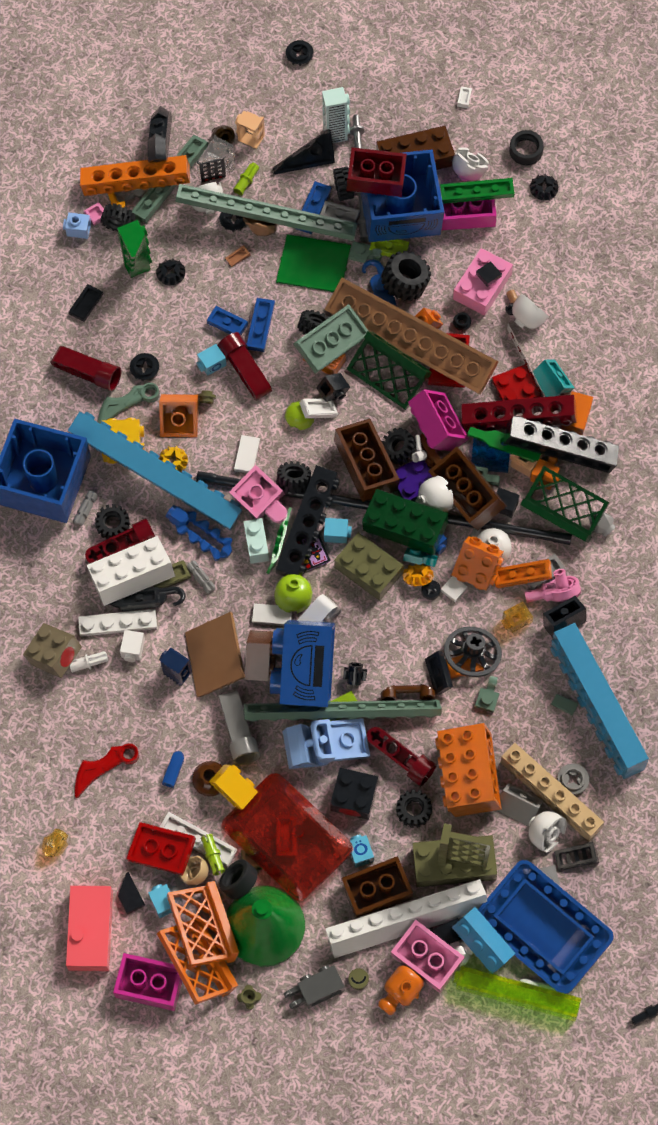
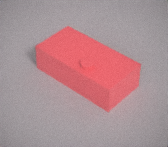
[66,886,113,971]

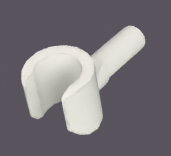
[412,435,427,462]

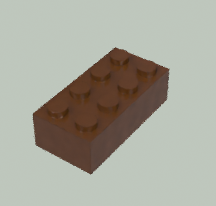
[376,125,455,170]
[334,418,400,502]
[429,447,506,531]

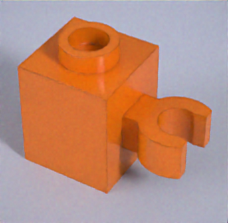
[530,457,560,490]

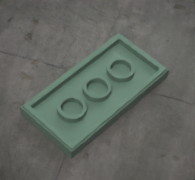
[293,304,368,374]

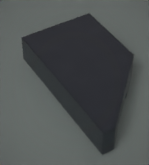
[118,872,145,915]

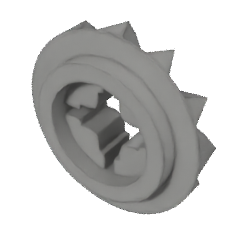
[558,764,589,795]

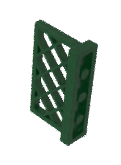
[346,331,432,410]
[520,466,610,543]

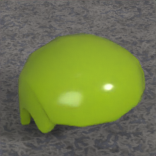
[284,401,315,430]

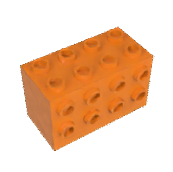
[435,723,502,817]

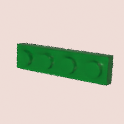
[440,178,515,204]

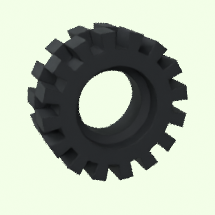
[333,166,354,201]
[100,203,136,232]
[297,310,330,335]
[381,428,417,465]
[276,461,311,494]
[95,504,130,540]
[396,789,432,828]

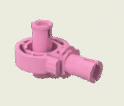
[525,569,581,603]

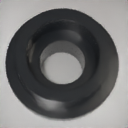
[453,312,471,331]

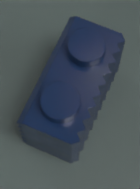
[159,648,192,686]

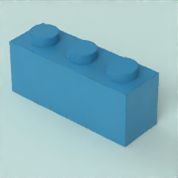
[452,907,516,974]

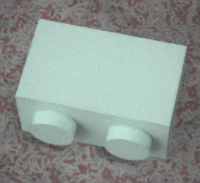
[243,518,269,564]

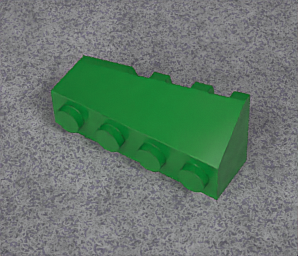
[117,220,152,278]

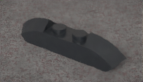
[148,106,172,163]

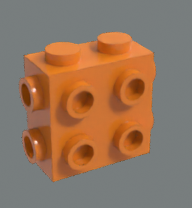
[451,536,504,590]

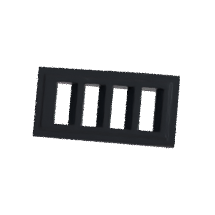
[554,842,599,871]

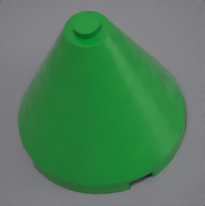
[226,886,305,967]

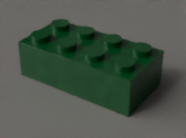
[362,489,448,555]

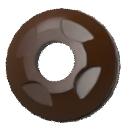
[192,761,222,797]

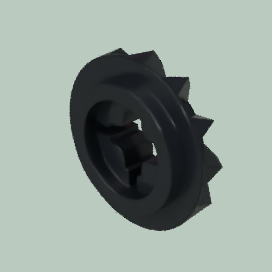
[286,40,314,66]
[530,173,559,200]
[219,212,247,232]
[156,258,186,286]
[130,353,160,381]

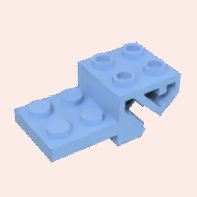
[282,718,370,769]

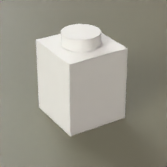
[120,630,145,662]

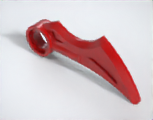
[75,743,139,798]

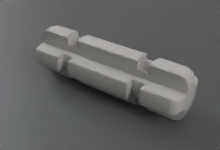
[73,491,97,526]
[187,560,215,594]

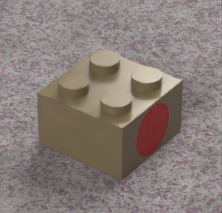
[23,623,82,678]

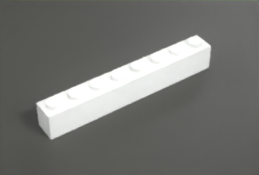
[325,879,487,958]

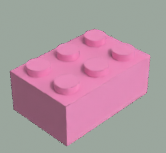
[453,248,513,316]

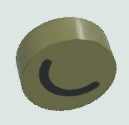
[348,968,369,990]

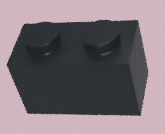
[543,596,587,638]

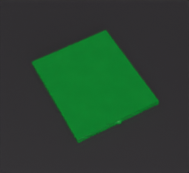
[276,234,351,292]

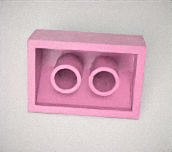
[391,920,465,993]

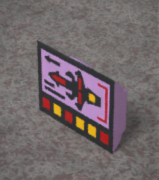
[297,535,331,571]

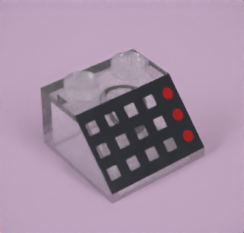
[196,136,236,183]

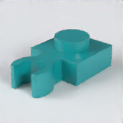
[403,548,438,567]

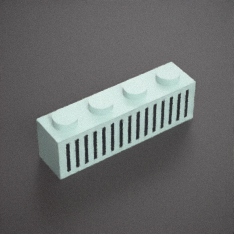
[322,87,350,143]

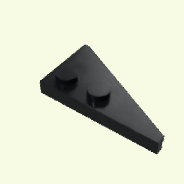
[272,129,335,175]

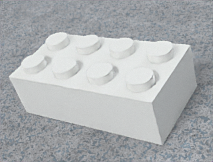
[87,536,175,606]

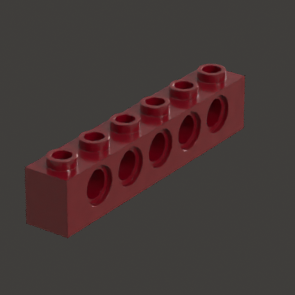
[461,395,577,432]

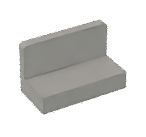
[496,783,544,827]

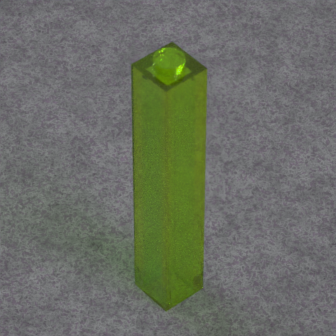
[453,966,581,1021]

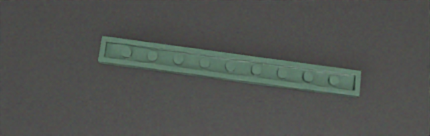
[175,184,357,241]
[243,700,442,721]

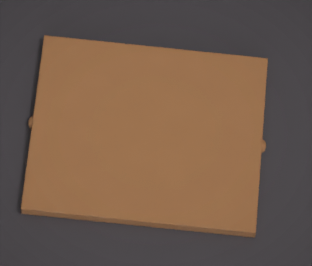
[185,612,245,697]

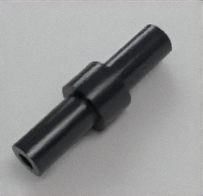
[631,1004,658,1025]

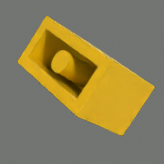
[209,764,258,810]

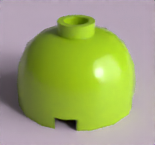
[274,574,313,613]

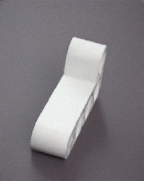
[277,594,342,659]

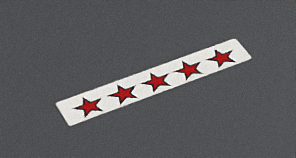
[507,324,545,397]

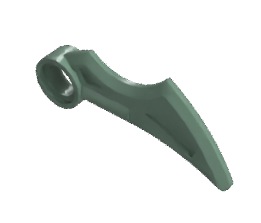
[98,383,160,423]

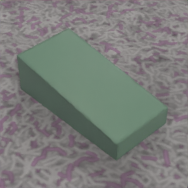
[551,694,579,716]

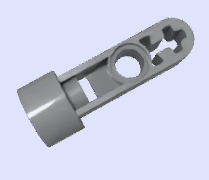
[218,690,260,765]

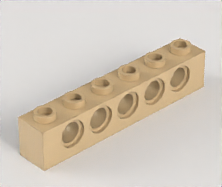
[500,743,604,842]

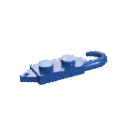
[362,260,397,307]

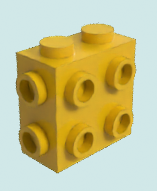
[102,418,145,464]

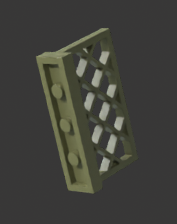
[438,823,492,867]

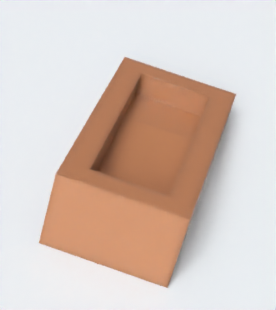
[225,245,251,267]

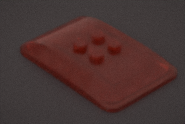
[222,773,353,901]

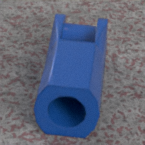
[162,751,184,788]

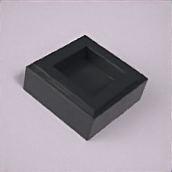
[476,261,502,287]

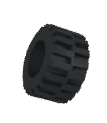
[381,251,431,301]

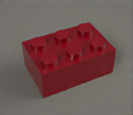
[347,147,407,197]

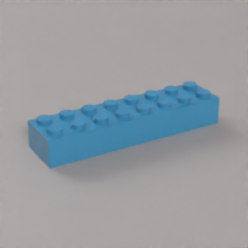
[550,623,649,779]

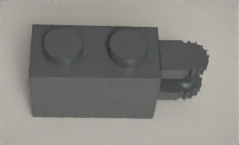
[284,965,345,1010]

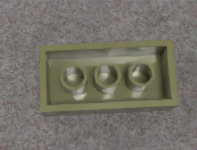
[412,835,497,888]

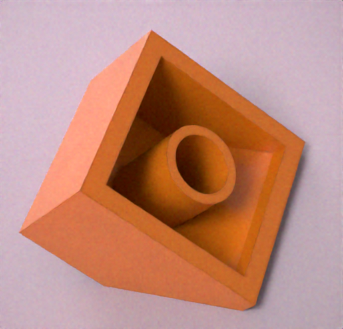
[159,394,199,437]

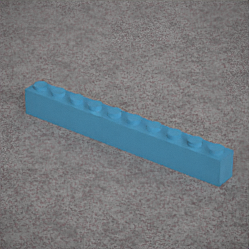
[68,411,243,531]

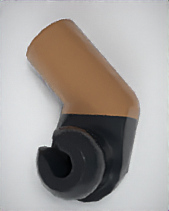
[505,290,518,315]

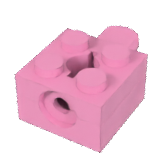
[229,465,288,523]

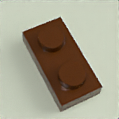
[420,433,441,469]

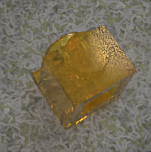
[501,601,533,633]

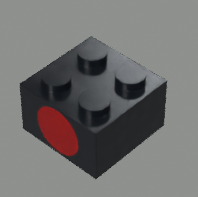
[330,768,379,820]

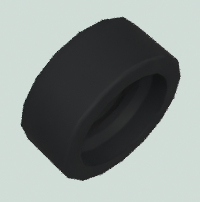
[509,130,544,165]
[219,859,258,900]

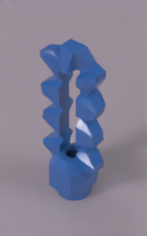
[165,505,233,561]

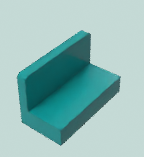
[533,359,574,397]

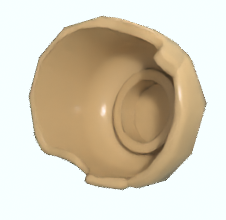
[179,855,209,886]

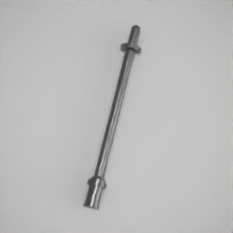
[350,114,368,242]

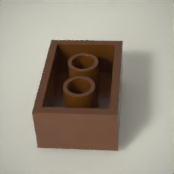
[341,856,413,919]

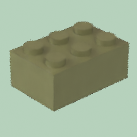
[334,532,404,601]

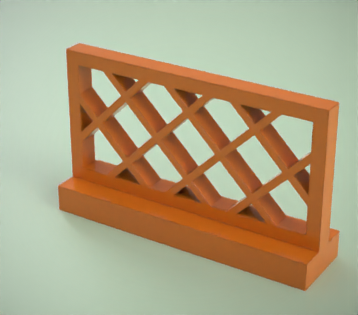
[167,881,239,967]
[157,915,238,1005]

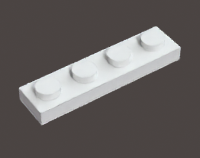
[78,609,157,637]

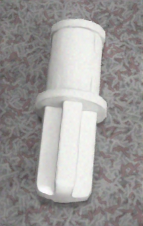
[70,652,108,673]

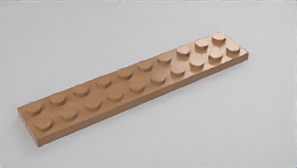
[324,278,499,395]

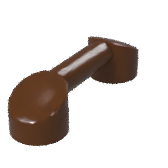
[380,684,436,701]

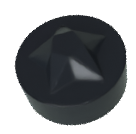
[421,580,441,600]

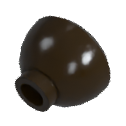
[211,125,235,150]

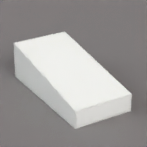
[457,87,472,108]

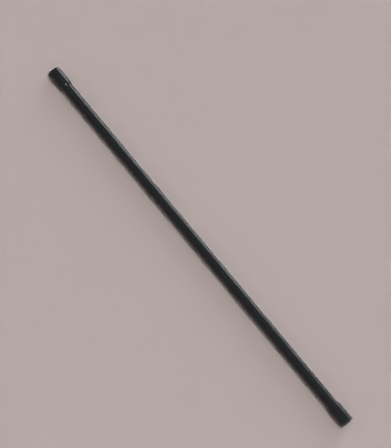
[196,471,572,545]

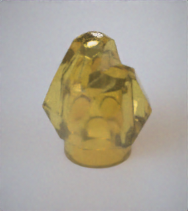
[42,829,68,858]

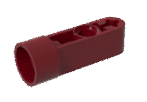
[217,332,272,401]
[50,346,122,391]
[85,518,155,564]
[367,727,437,787]

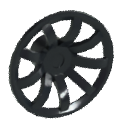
[444,627,502,677]

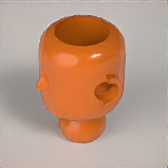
[378,965,424,1015]

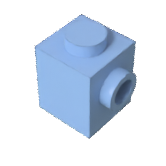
[63,212,91,239]

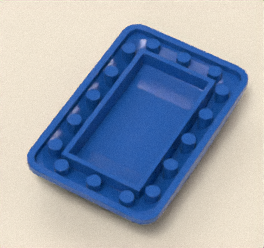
[478,860,614,994]

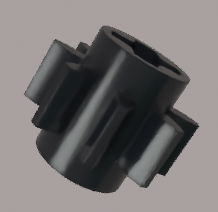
[343,662,367,686]

